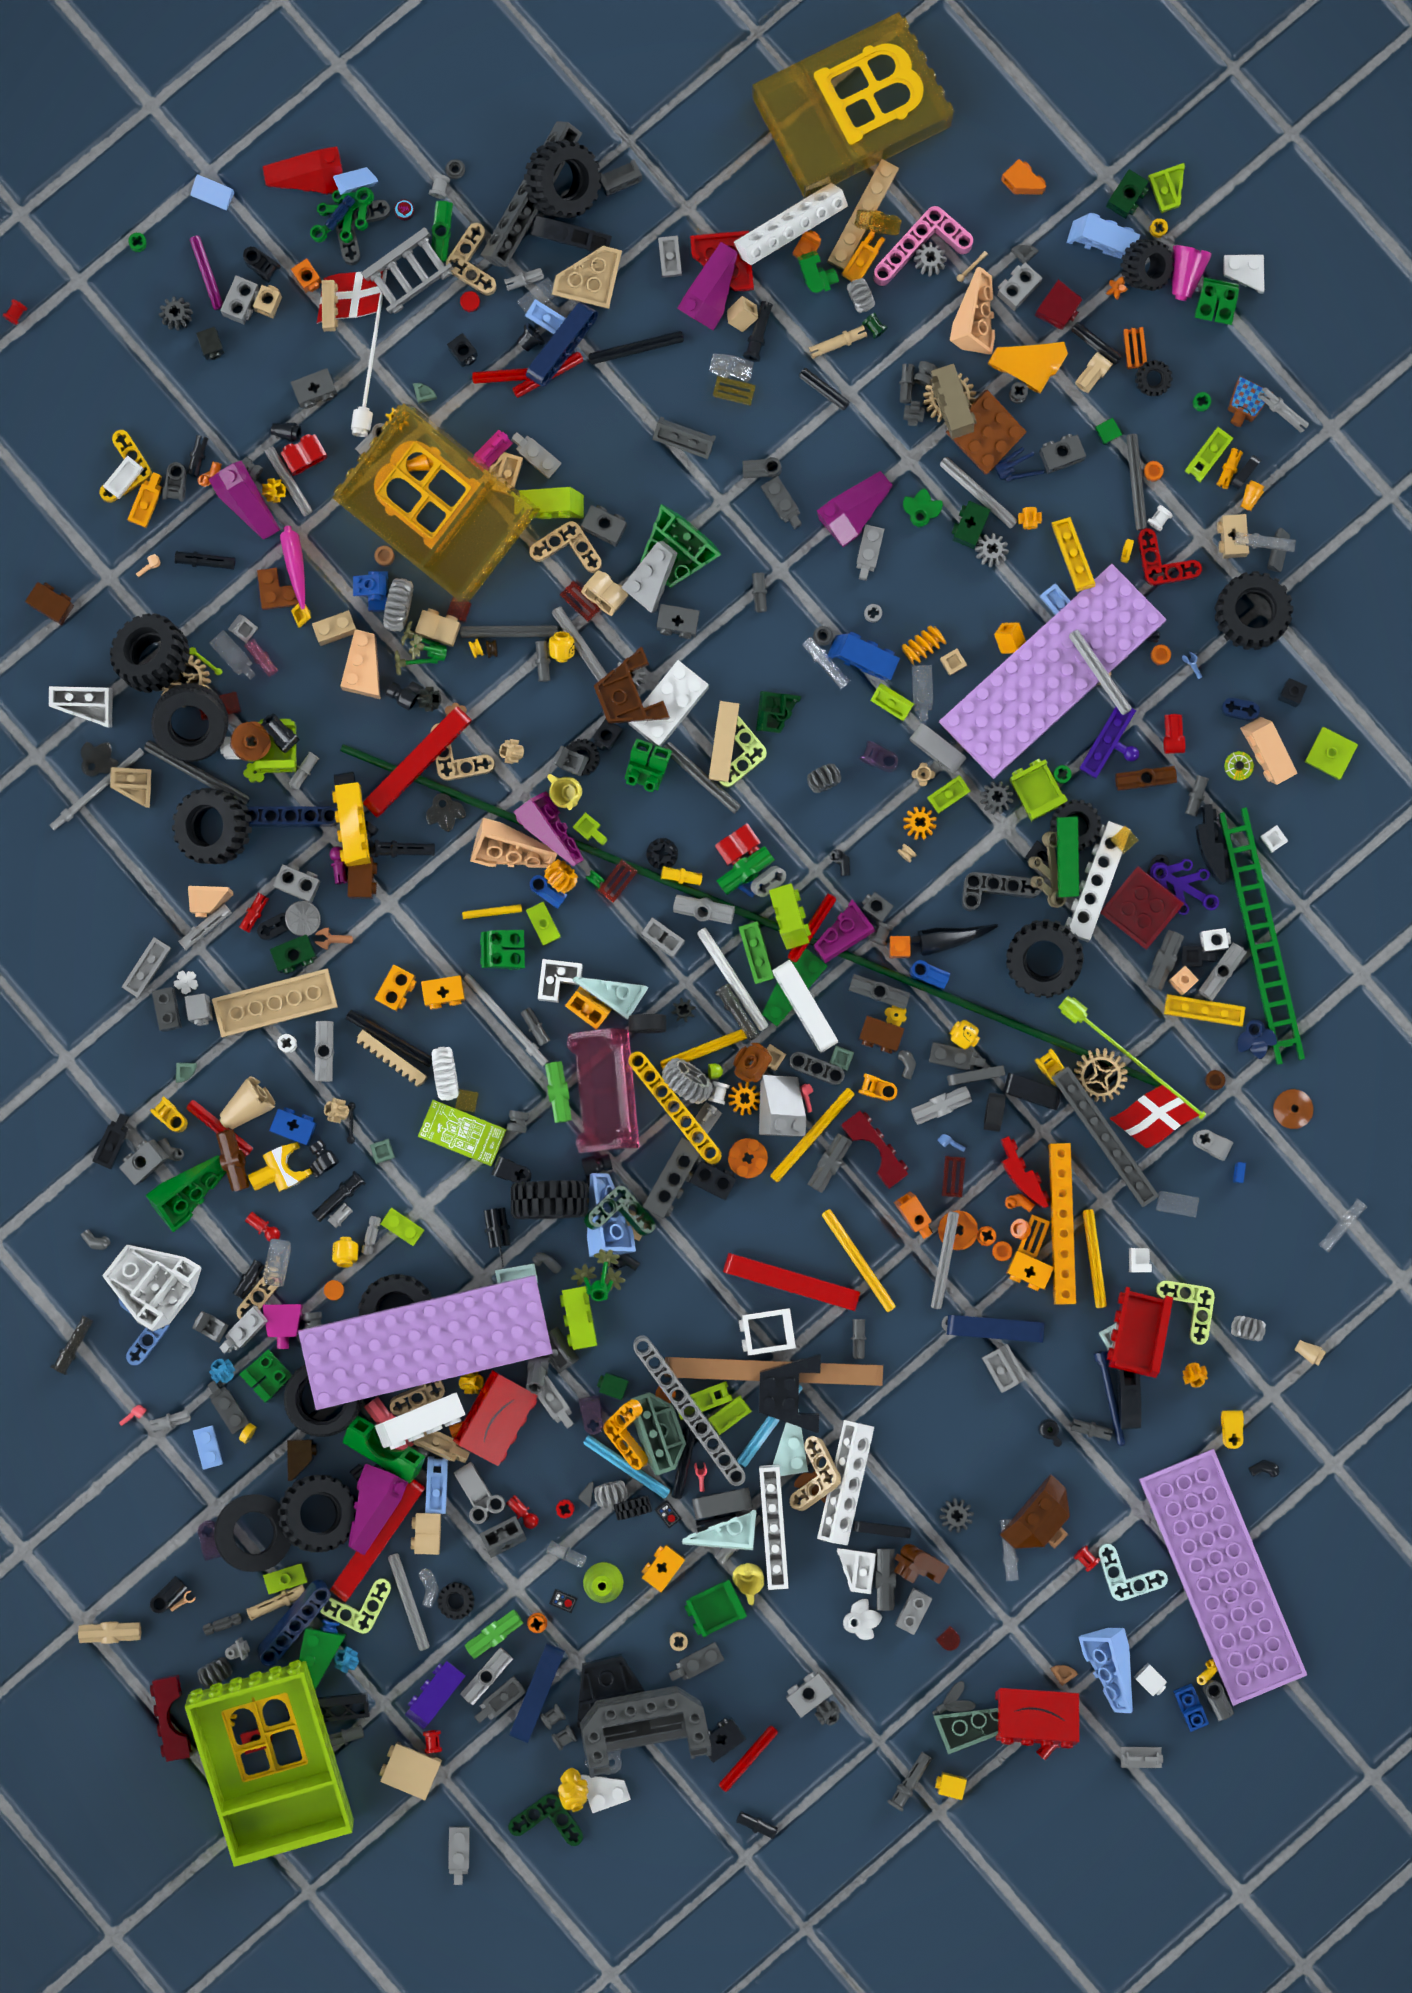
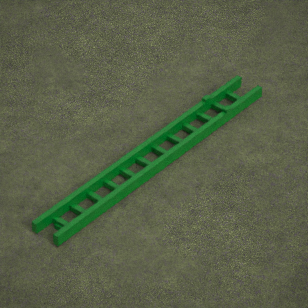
[1218,807,1305,1065]

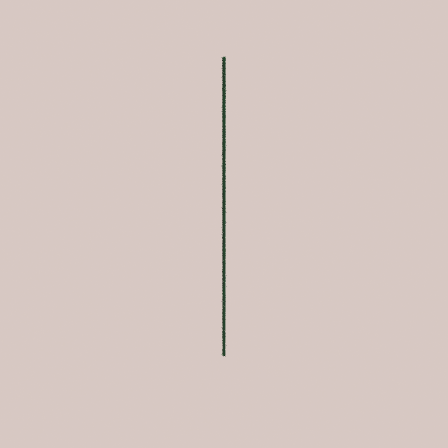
[340,744,1168,1087]

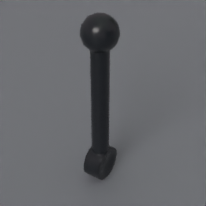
[347,1102,356,1144]

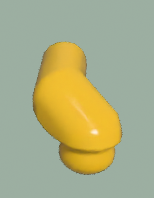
[1197,1659,1218,1685]

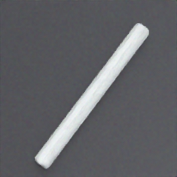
[697,928,768,1031]

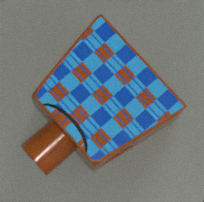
[1228,376,1273,427]

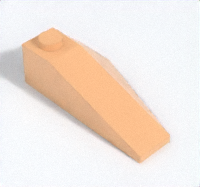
[950,267,995,354]
[470,818,557,868]

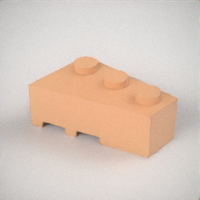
[340,629,381,699]
[1240,717,1298,785]

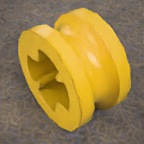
[1149,219,1168,238]
[468,639,484,658]

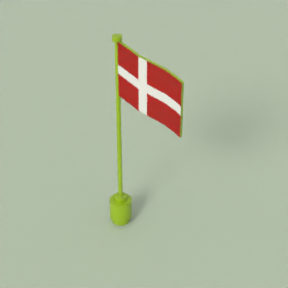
[1058,995,1206,1148]

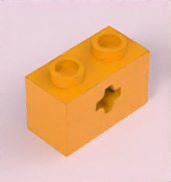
[421,975,465,1009]
[565,986,612,1030]
[1006,1251,1054,1291]
[641,1544,685,1592]

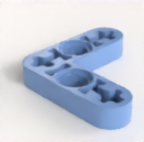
[119,1299,170,1365]

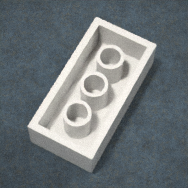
[628,660,709,747]
[375,1392,465,1450]

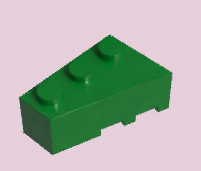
[299,1627,347,1690]

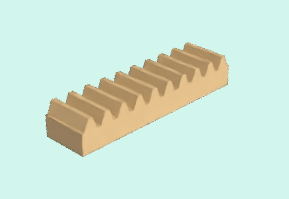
[357,1030,428,1087]

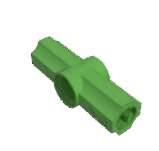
[545,1061,572,1123]
[464,1609,524,1659]

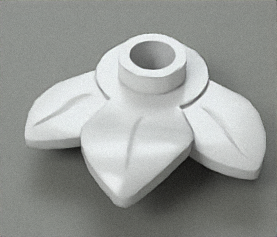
[843,1599,882,1640]

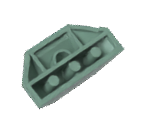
[630,1392,686,1476]

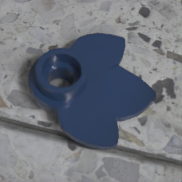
[1237,1020,1277,1059]

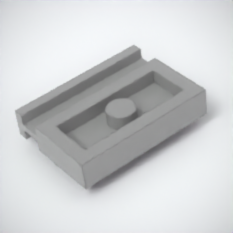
[982,1344,1027,1393]

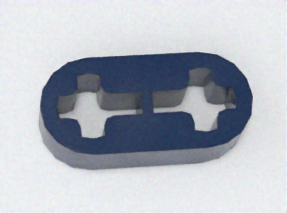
[1221,698,1260,721]

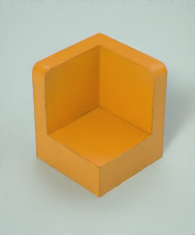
[994,623,1026,654]

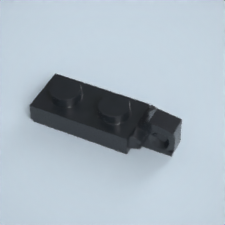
[92,1113,129,1169]

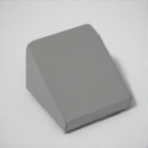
[228,614,258,643]

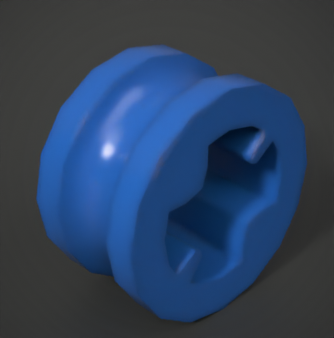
[320,1619,340,1633]

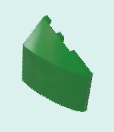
[640,504,722,588]

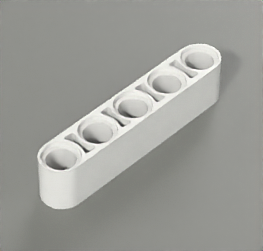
[772,960,838,1053]

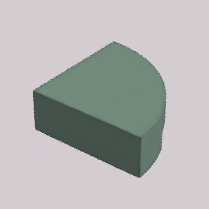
[413,383,437,404]
[176,1063,197,1083]

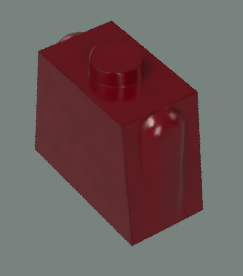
[1035,279,1082,330]

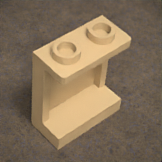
[379,1741,442,1800]

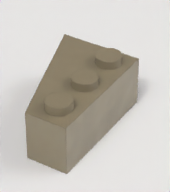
[931,363,977,439]

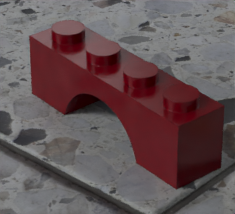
[840,1111,909,1189]
[150,1675,193,1762]

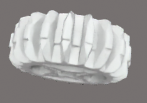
[432,1046,459,1101]

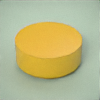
[239,1423,257,1444]

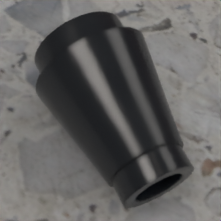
[271,423,301,442]

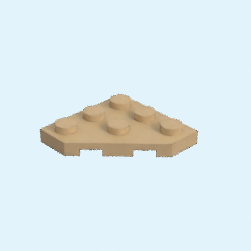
[551,246,622,309]

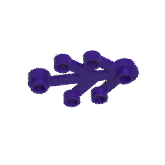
[1150,858,1219,915]

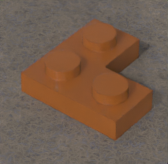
[257,568,298,610]

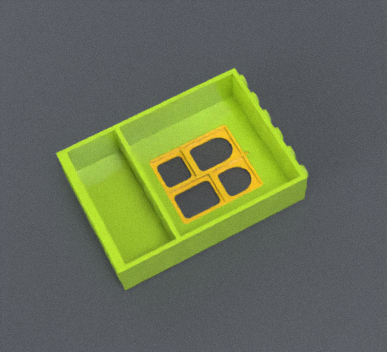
[185,1660,354,1867]

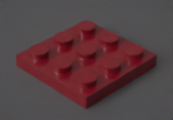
[1100,866,1184,950]

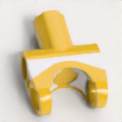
[248,1142,312,1192]

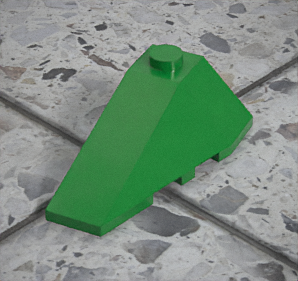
[145,1155,226,1232]

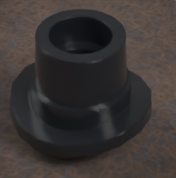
[517,323,545,352]

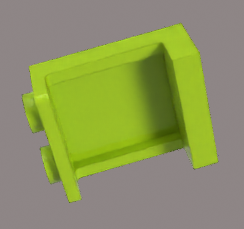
[255,719,297,773]
[1009,759,1068,822]

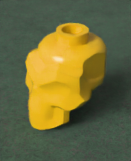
[558,1768,588,1812]

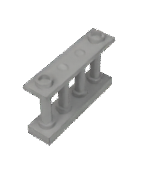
[361,227,454,314]

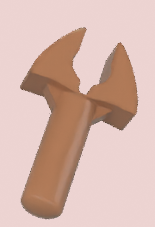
[315,928,353,950]

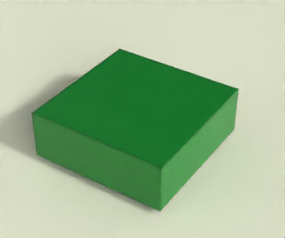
[1095,418,1122,445]

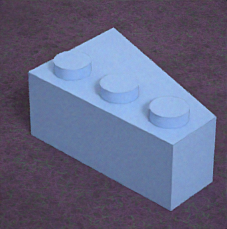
[1067,213,1140,259]

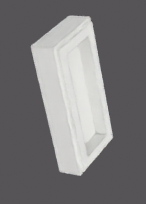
[103,456,144,499]

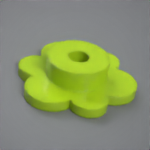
[243,762,265,783]

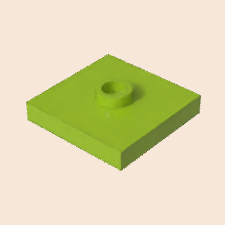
[1305,727,1358,780]

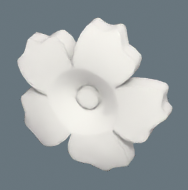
[174,970,198,995]

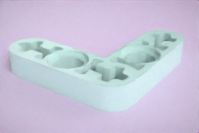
[1098,1543,1168,1601]

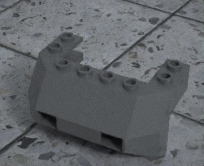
[580,1686,711,1778]

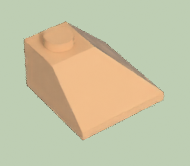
[188,886,233,918]

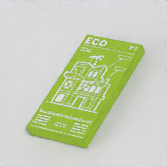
[418,1100,507,1167]

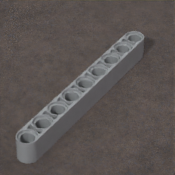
[633,1335,745,1486]

